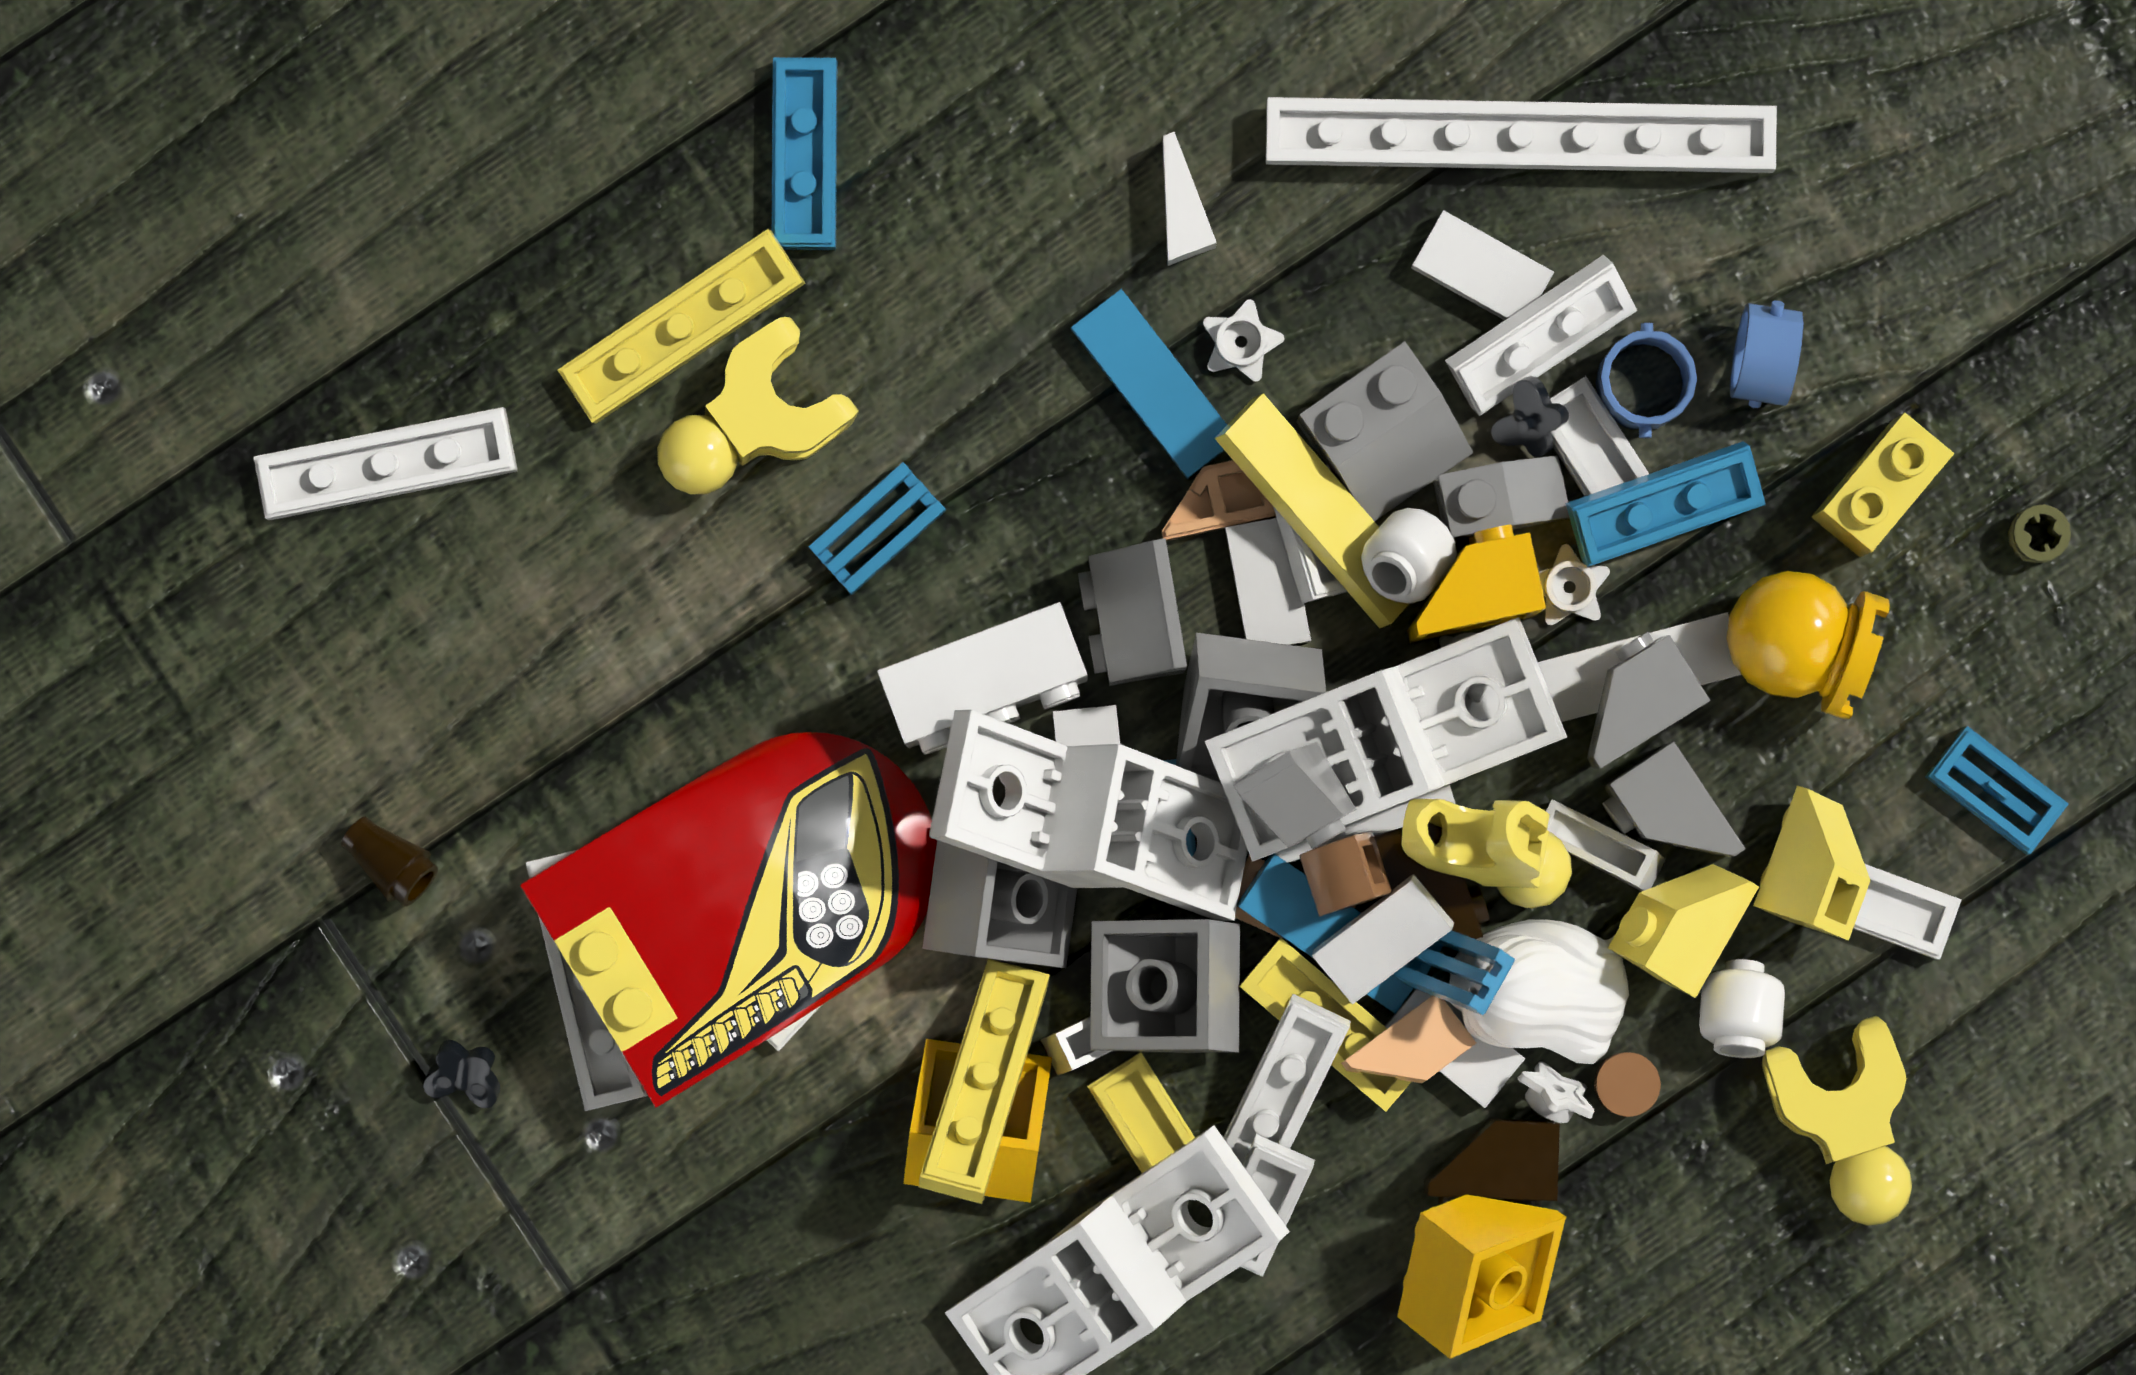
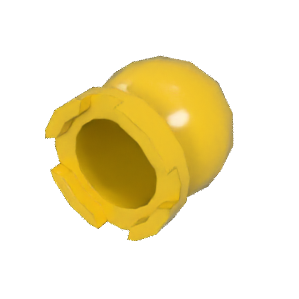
[1726,571,1890,720]

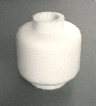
[1361,508,1457,604]
[1699,959,1785,1058]

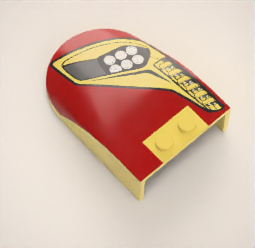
[520,732,937,1108]

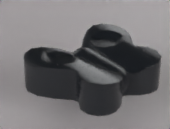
[1491,376,1569,457]
[423,1040,500,1108]

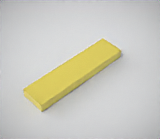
[558,229,806,424]
[1214,393,1409,628]
[919,959,1050,1204]

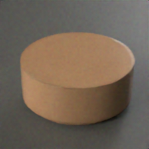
[1594,1052,1661,1117]

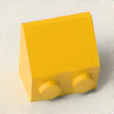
[1407,525,1546,643]
[903,1039,1052,1203]
[1397,1194,1566,1359]

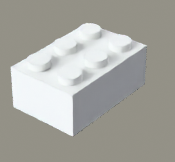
[877,602,1088,755]

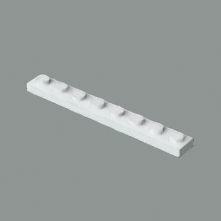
[1266,97,1777,173]

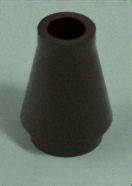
[341,816,438,906]

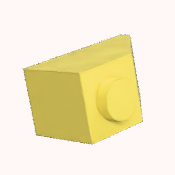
[1608,864,1759,998]

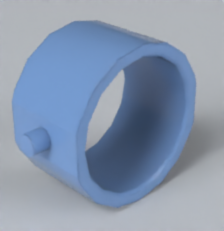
[1730,300,1803,408]
[1596,323,1697,438]

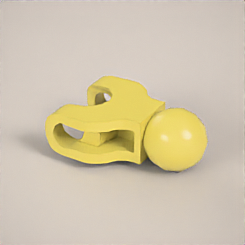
[657,317,859,494]
[1402,799,1572,909]
[1762,1016,1912,1226]

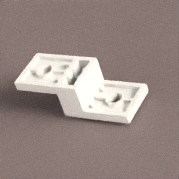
[1205,617,1567,862]
[929,710,1248,921]
[945,1125,1290,1375]

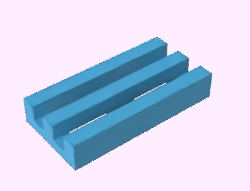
[809,462,946,595]
[1925,726,2069,855]
[1393,930,1515,1015]

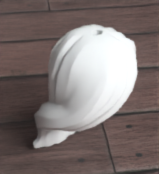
[1449,920,1629,1064]

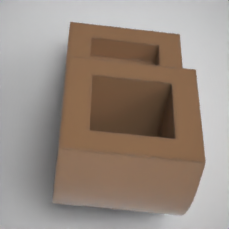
[1299,831,1392,917]

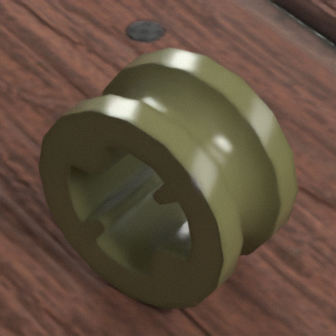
[2008,504,2071,564]

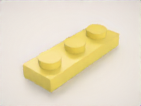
[1240,937,1411,1112]

